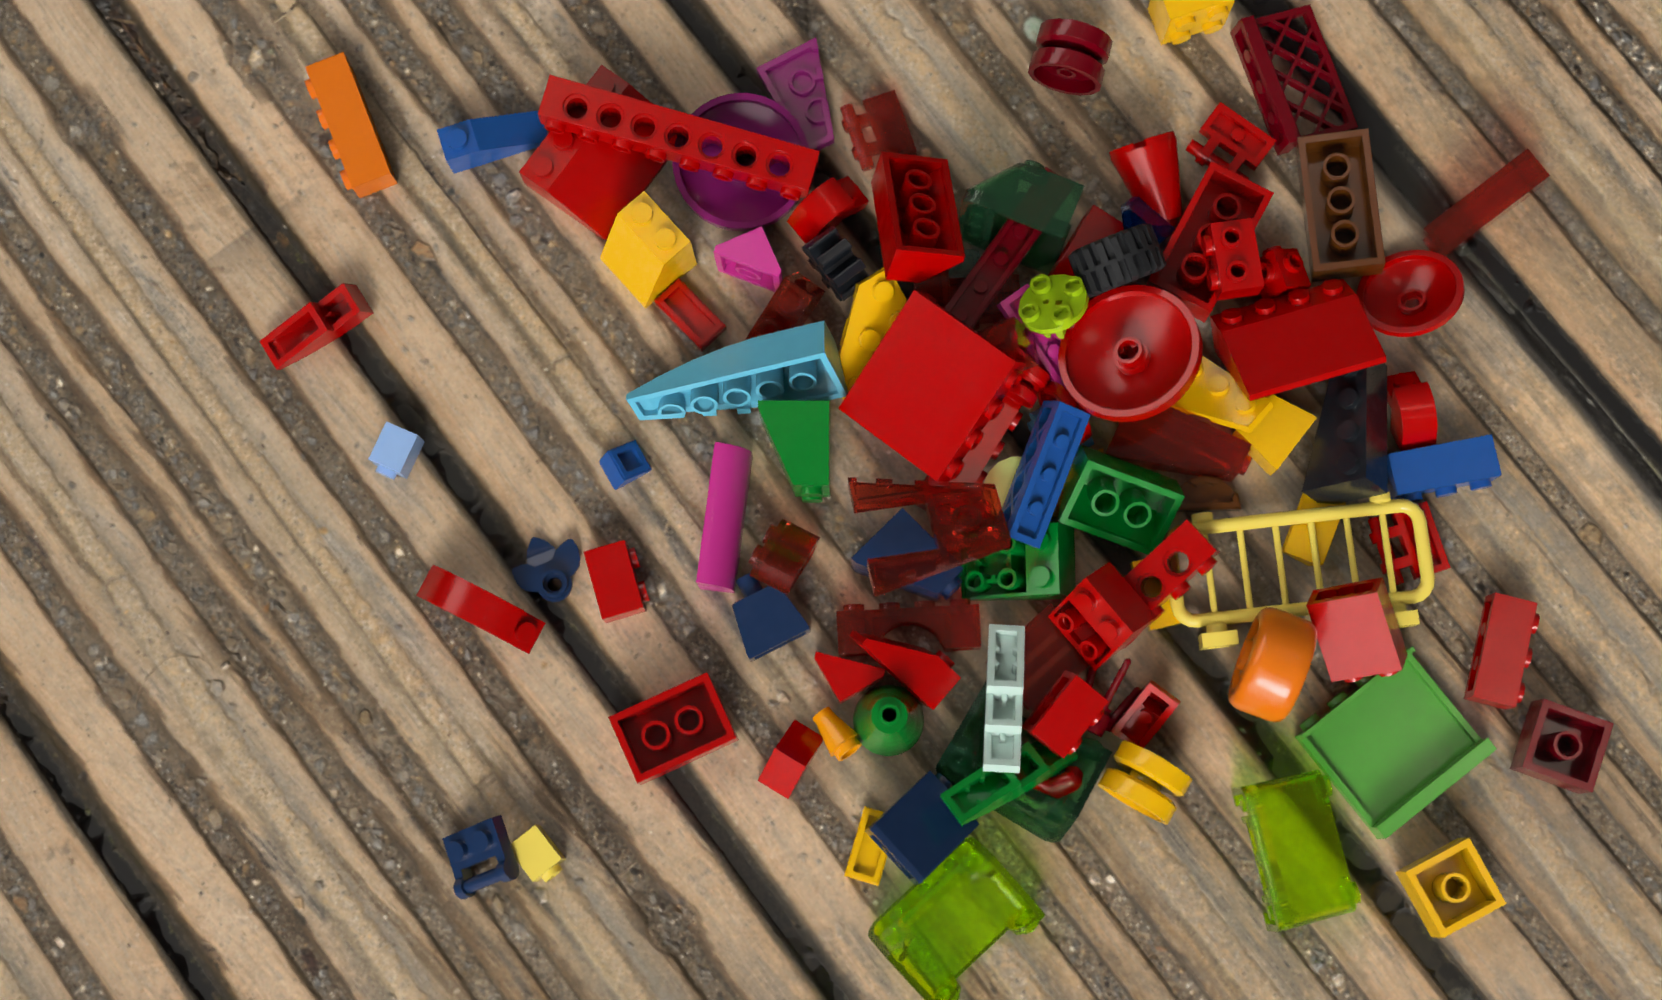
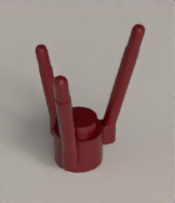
[1086,658,1141,738]

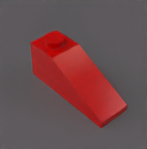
[849,630,961,710]

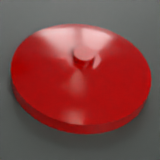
[1058,285,1203,422]

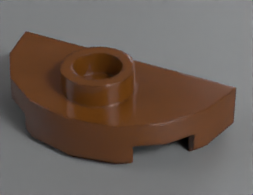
[1177,475,1242,512]

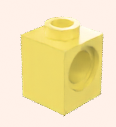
[511,824,566,883]

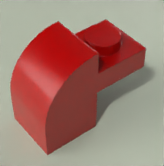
[787,176,869,244]
[1387,371,1438,451]

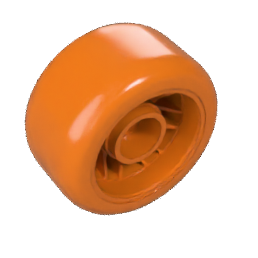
[1228,607,1317,722]

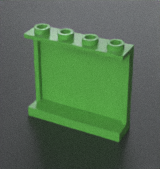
[1295,646,1497,839]

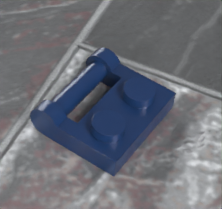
[442,815,519,900]

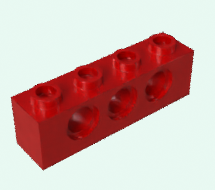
[1123,519,1220,649]

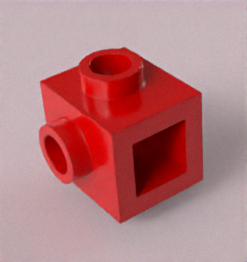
[1260,246,1311,299]

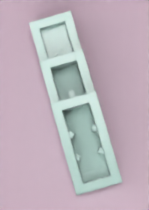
[983,624,1025,773]

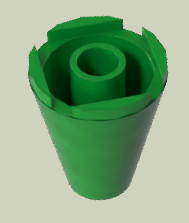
[853,685,924,756]

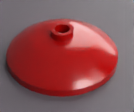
[1356,250,1465,337]

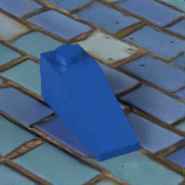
[437,110,548,174]

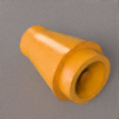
[812,706,862,761]

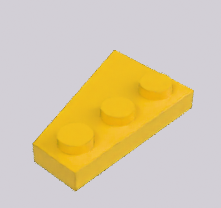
[1170,355,1273,433]

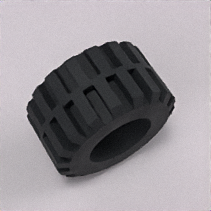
[1068,223,1167,298]

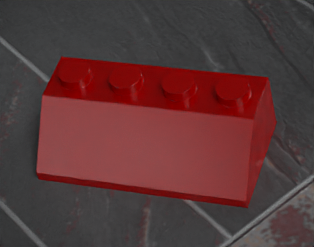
[871,151,965,283]

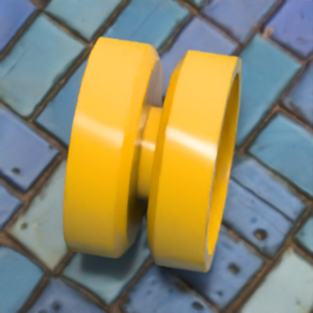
[1097,740,1192,825]

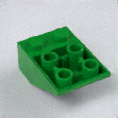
[960,522,1076,601]

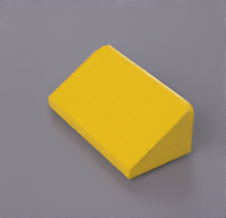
[1282,493,1346,566]

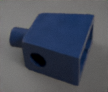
[732,572,811,662]

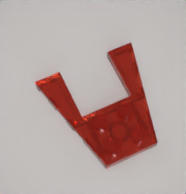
[848,477,1011,597]

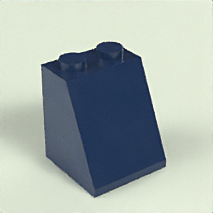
[851,508,964,602]
[865,771,979,884]

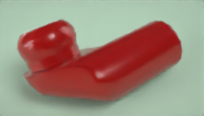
[1033,766,1083,798]

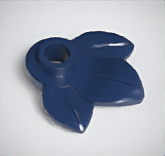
[512,537,580,602]

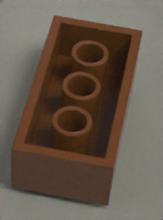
[1295,128,1385,282]

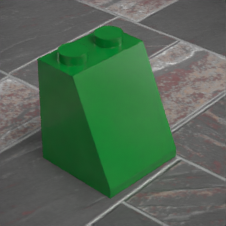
[758,401,830,503]

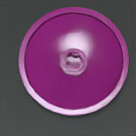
[672,93,809,231]

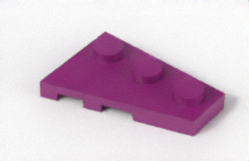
[756,37,834,151]

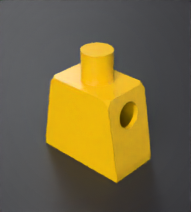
[1232,394,1317,476]

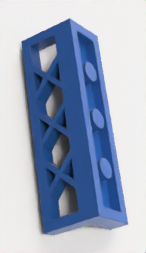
[993,400,1091,549]

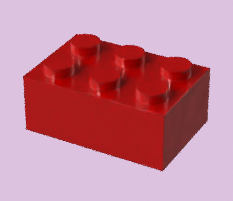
[608,672,739,785]

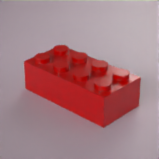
[1146,161,1274,323]

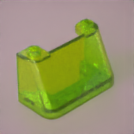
[1231,769,1361,932]
[868,837,1046,1000]

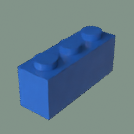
[1387,434,1502,502]

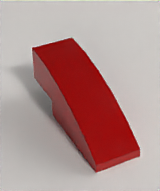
[259,283,374,370]

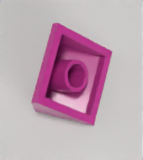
[713,226,784,295]

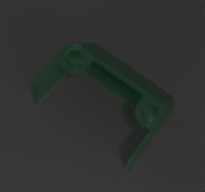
[958,160,1085,275]

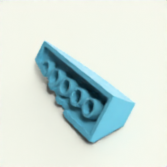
[626,320,848,421]

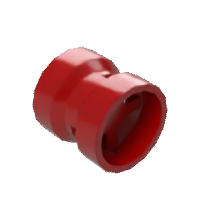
[1006,359,1051,408]

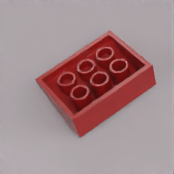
[519,64,677,241]
[1210,279,1387,401]

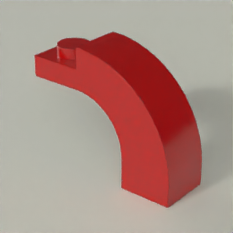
[416,565,546,654]

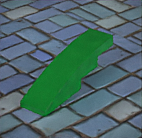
[940,740,1078,826]

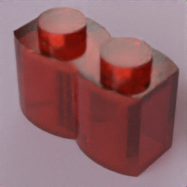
[748,518,821,595]

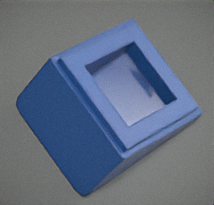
[599,440,652,490]

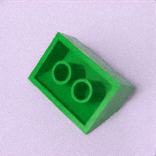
[1057,445,1185,555]

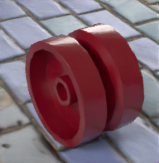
[1028,18,1113,96]

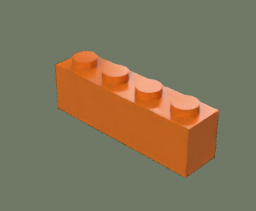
[305,52,398,198]

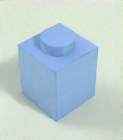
[368,421,425,480]

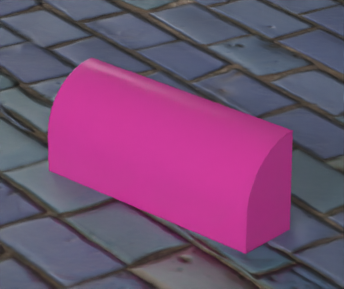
[696,442,753,593]

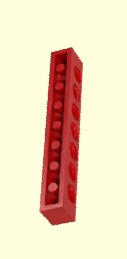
[538,75,820,201]

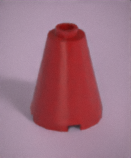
[1109,131,1183,231]

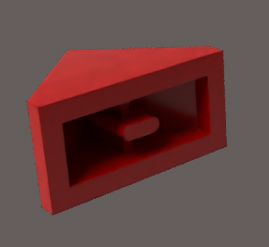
[814,651,885,704]
[758,720,823,799]

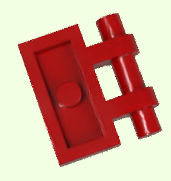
[1185,102,1277,180]
[1367,501,1451,586]

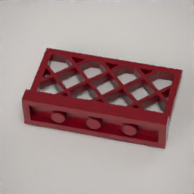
[1230,4,1358,156]

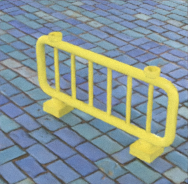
[1164,492,1435,650]

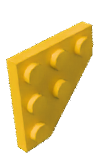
[839,267,907,401]

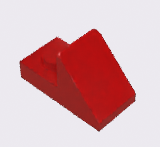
[1111,680,1181,748]

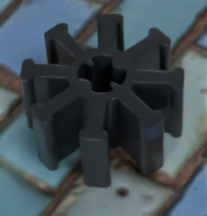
[802,226,870,301]

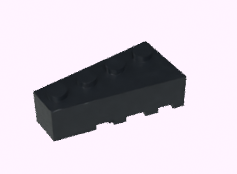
[1302,363,1387,504]

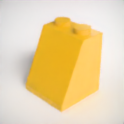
[600,191,697,309]

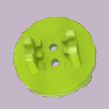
[1018,274,1089,339]

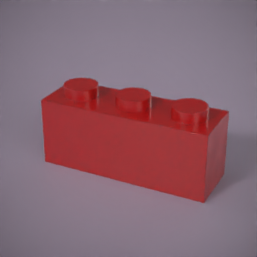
[1464,592,1540,710]

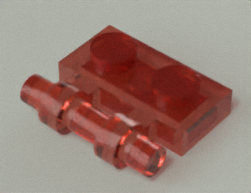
[840,90,917,171]

